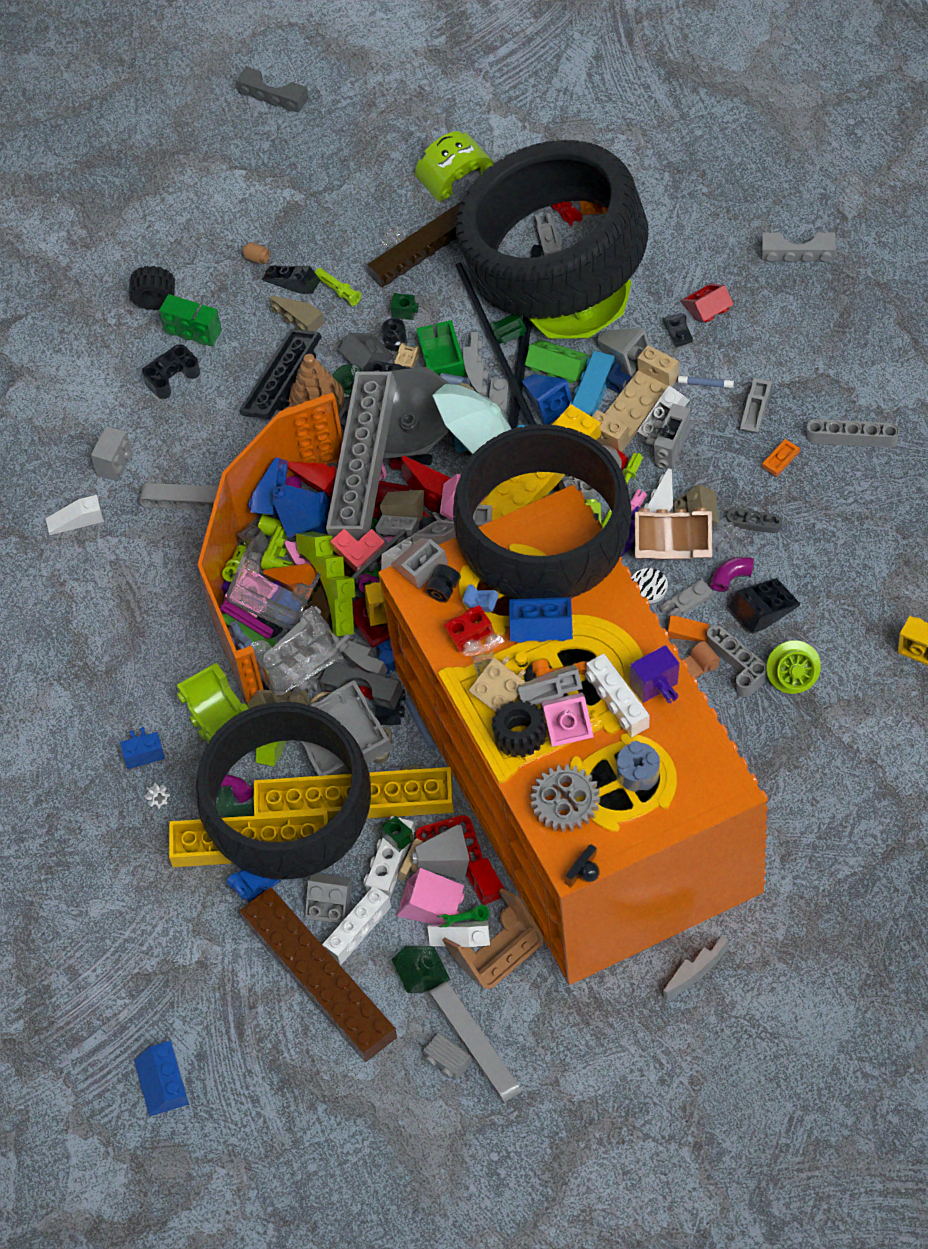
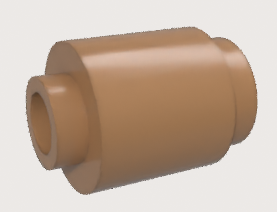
[243,242,270,264]

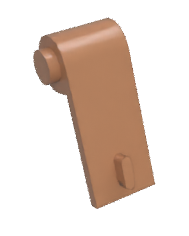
[684,641,720,678]

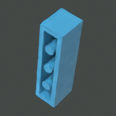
[569,351,615,417]

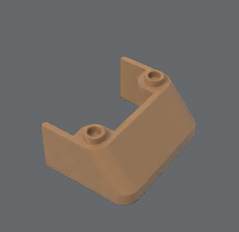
[442,889,543,989]

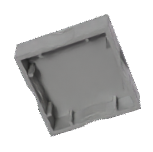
[299,680,394,776]

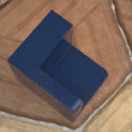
[606,362,633,394]

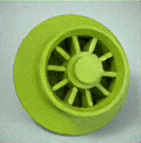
[766,640,821,694]

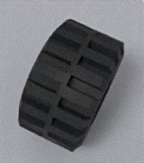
[129,266,175,310]
[492,700,547,758]

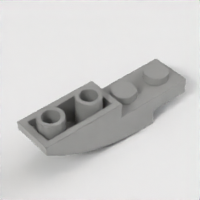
[463,332,488,396]

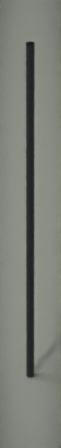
[455,262,566,491]

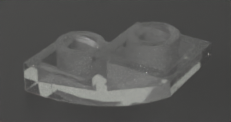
[462,633,505,656]

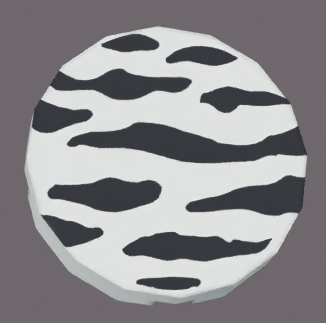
[631,568,668,604]

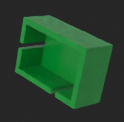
[159,294,222,347]
[416,320,466,377]

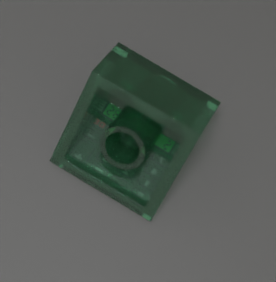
[391,946,450,993]

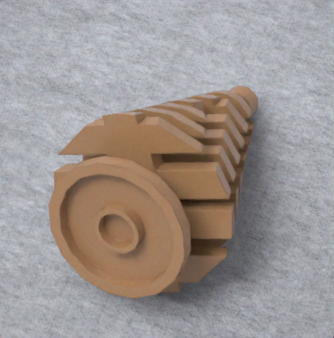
[288,354,345,414]

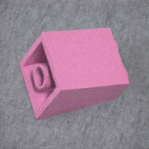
[397,868,464,925]

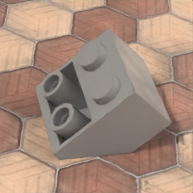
[391,538,448,589]
[305,873,352,924]

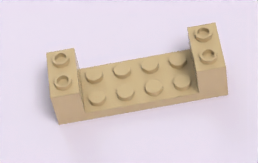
[592,345,679,452]

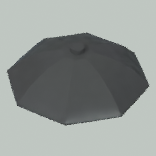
[383,367,450,459]

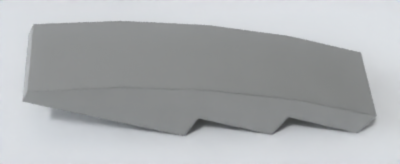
[663,936,729,1001]

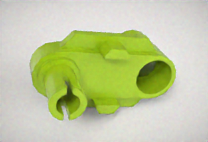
[258,515,293,570]

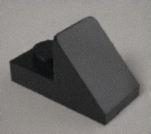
[663,313,693,348]

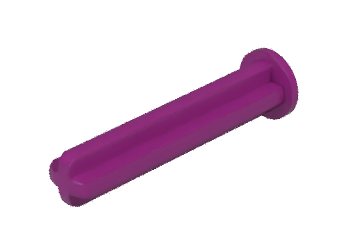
[220,599,274,639]

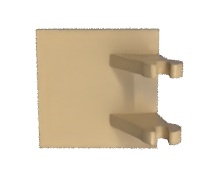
[469,656,526,712]

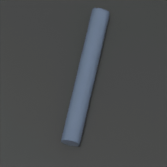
[405,698,436,749]

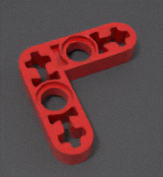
[416,815,483,864]

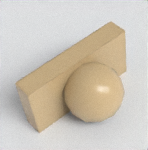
[398,838,423,881]

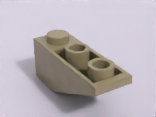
[269,295,324,332]

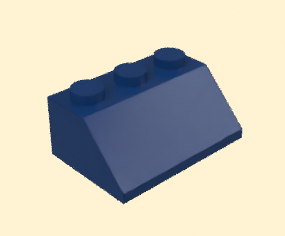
[509,597,573,643]
[134,1040,189,1117]

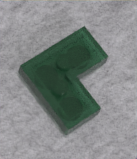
[216,786,254,818]

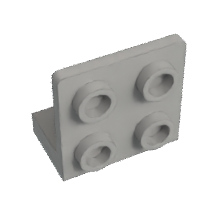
[375,515,420,538]

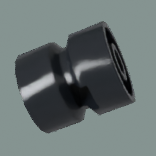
[382,318,407,352]
[425,564,461,603]

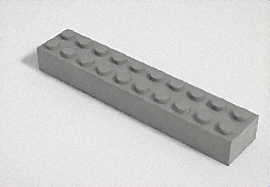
[326,372,397,541]

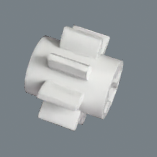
[144,783,170,809]

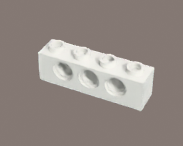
[364,816,415,898]
[322,886,391,966]

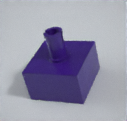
[629,645,680,703]

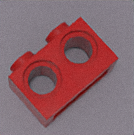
[444,605,495,652]

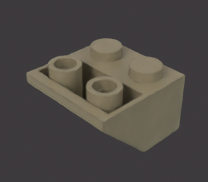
[673,484,719,527]

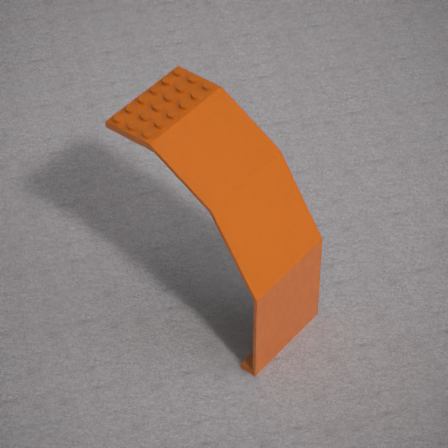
[197,393,343,708]

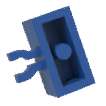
[120,727,165,769]

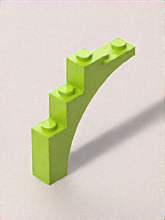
[296,531,355,636]

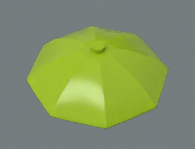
[529,279,632,339]

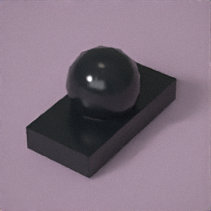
[565,844,600,888]

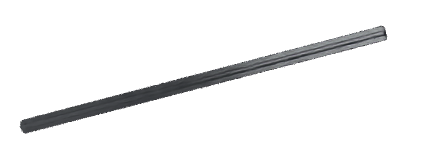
[508,244,542,429]

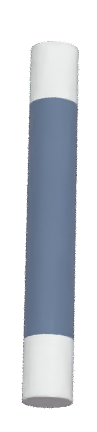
[678,376,734,388]

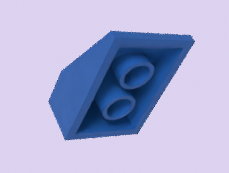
[249,458,288,517]

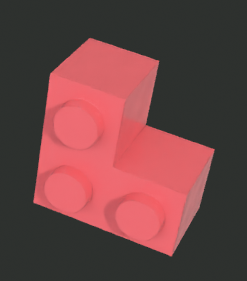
[330,529,385,572]

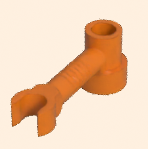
[532,659,587,678]

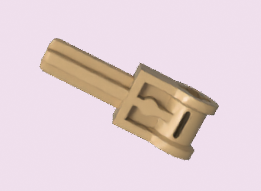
[394,343,421,368]

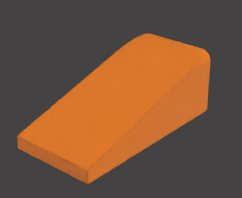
[668,615,709,642]

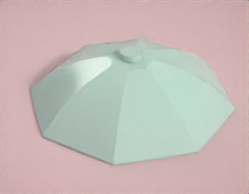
[432,384,511,454]

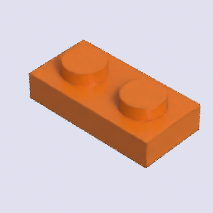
[762,439,800,477]

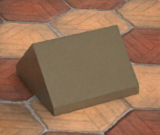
[380,490,424,523]

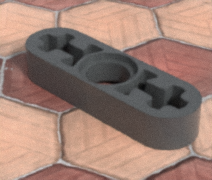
[727,508,782,533]

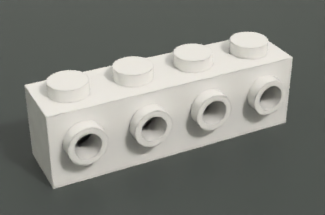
[585,654,650,737]

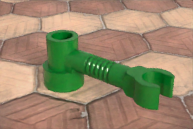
[437,905,490,928]

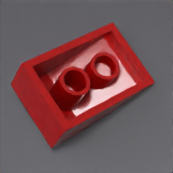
[401,455,451,515]
[288,462,338,500]

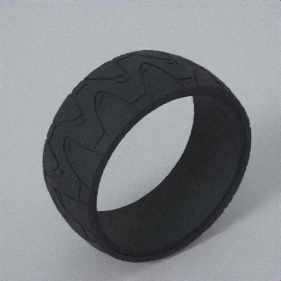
[453,424,631,599]
[196,701,371,880]

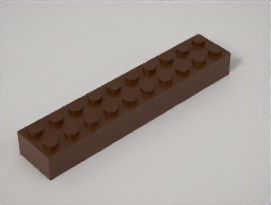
[239,887,398,1063]

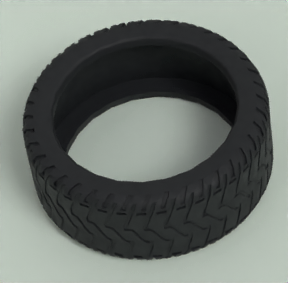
[456,140,649,319]

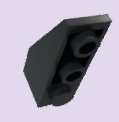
[262,266,321,294]

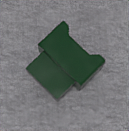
[489,314,526,345]

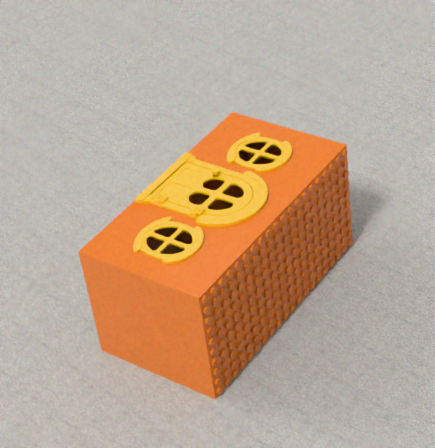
[378,484,768,986]

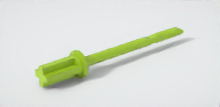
[602,452,643,528]

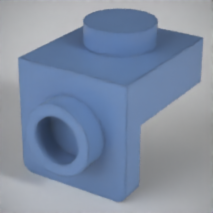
[463,585,499,612]

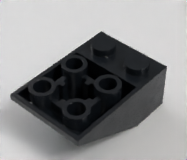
[729,578,800,633]

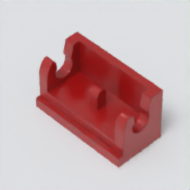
[466,857,505,906]

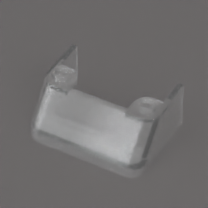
[227,541,321,630]

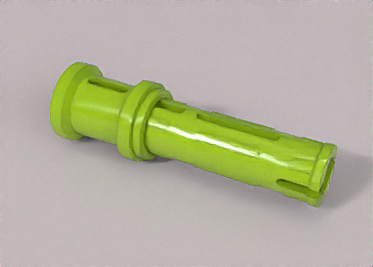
[315,267,362,306]
[222,545,247,582]

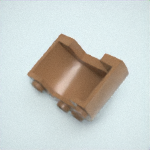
[635,508,712,559]

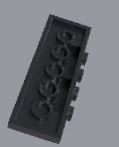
[239,329,322,420]

